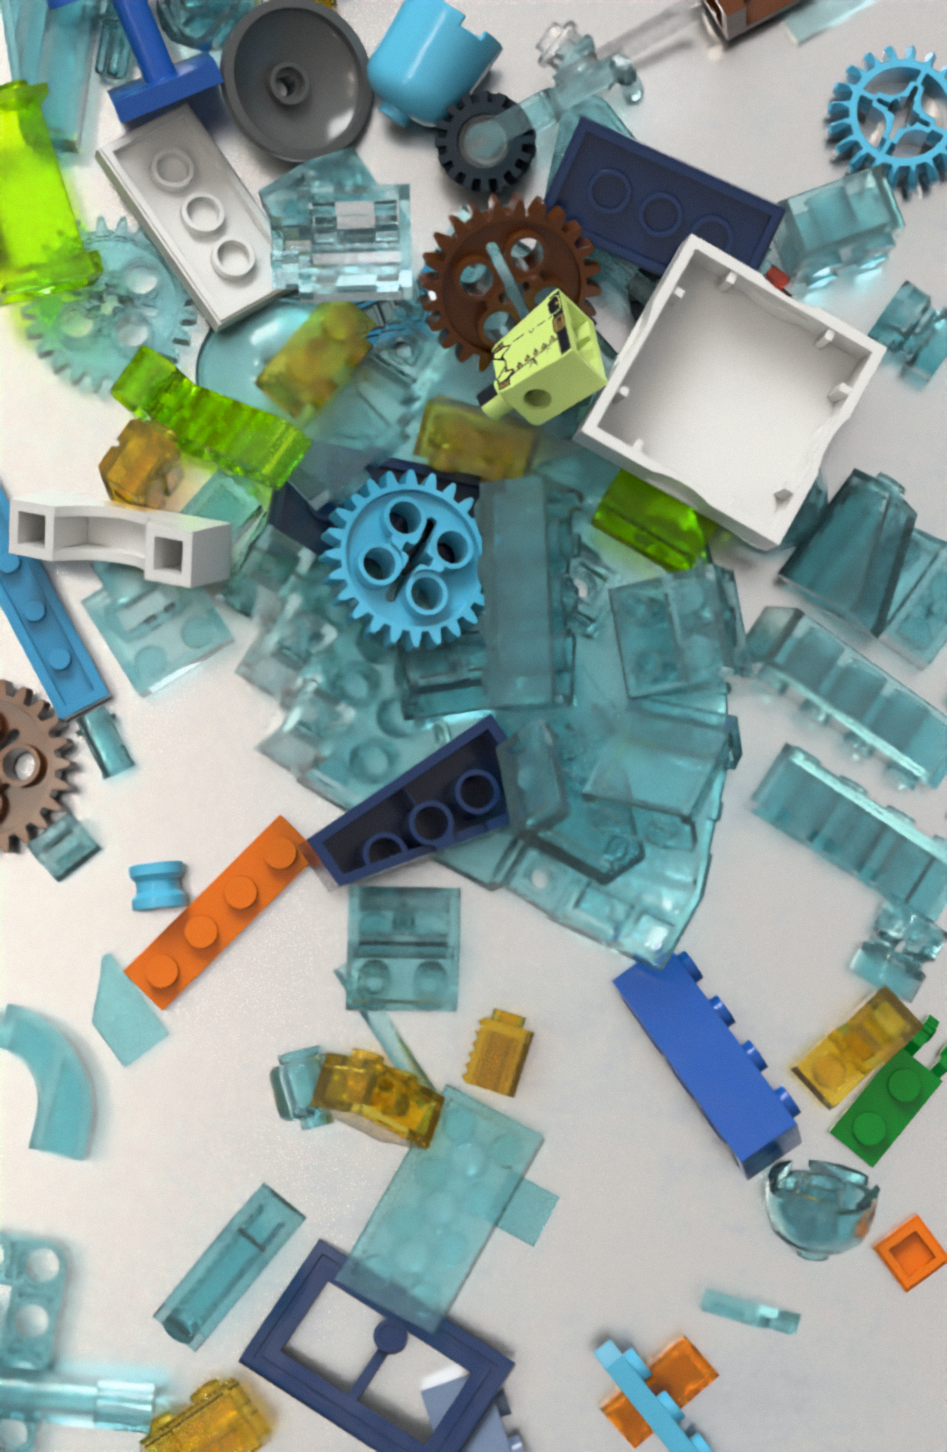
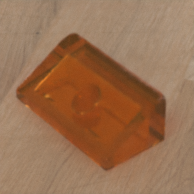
[598,1332,720,1449]

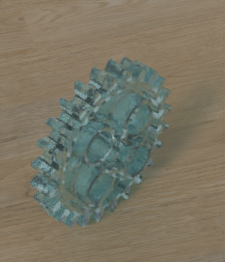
[20,215,198,394]

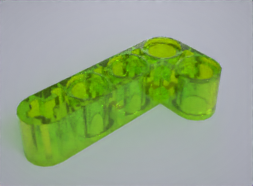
[109,346,313,491]

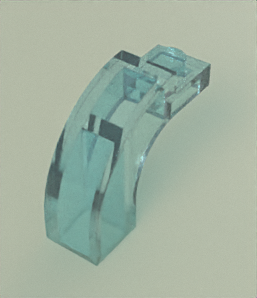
[0,1003,97,1162]

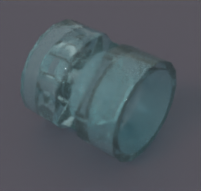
[867,279,947,382]
[848,900,947,1003]

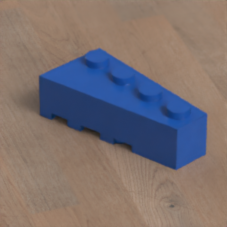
[612,942,802,1181]

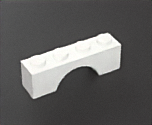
[9,490,232,588]

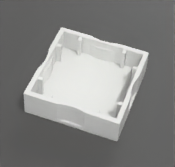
[572,234,888,551]

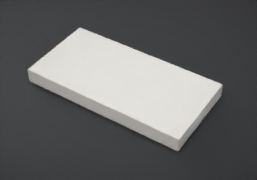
[94,102,308,333]

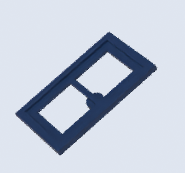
[238,1239,516,1452]

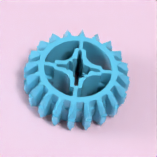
[826,45,947,194]

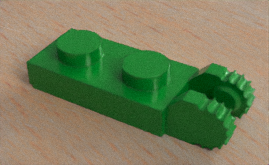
[828,1014,947,1168]

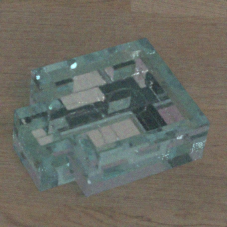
[270,184,413,303]
[80,561,235,699]

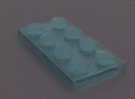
[335,1084,545,1337]

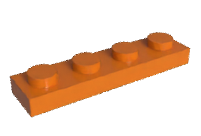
[123,814,309,1011]

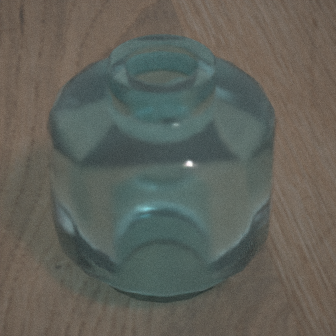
[268,1045,348,1131]

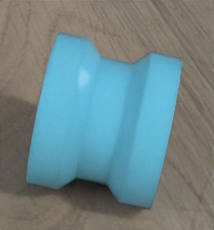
[128,861,187,911]

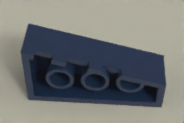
[297,714,554,893]

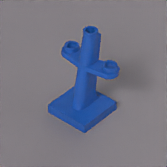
[46,0,224,124]

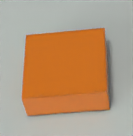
[871,1214,947,1293]

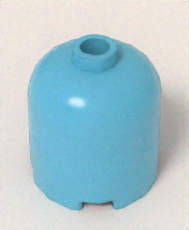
[367,0,503,128]

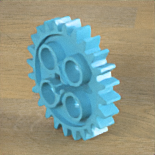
[319,469,500,652]

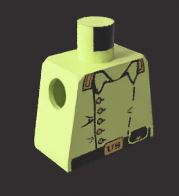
[476,289,607,425]

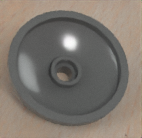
[220,0,373,162]

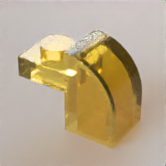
[791,985,924,1110]

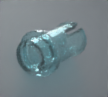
[76,706,136,780]

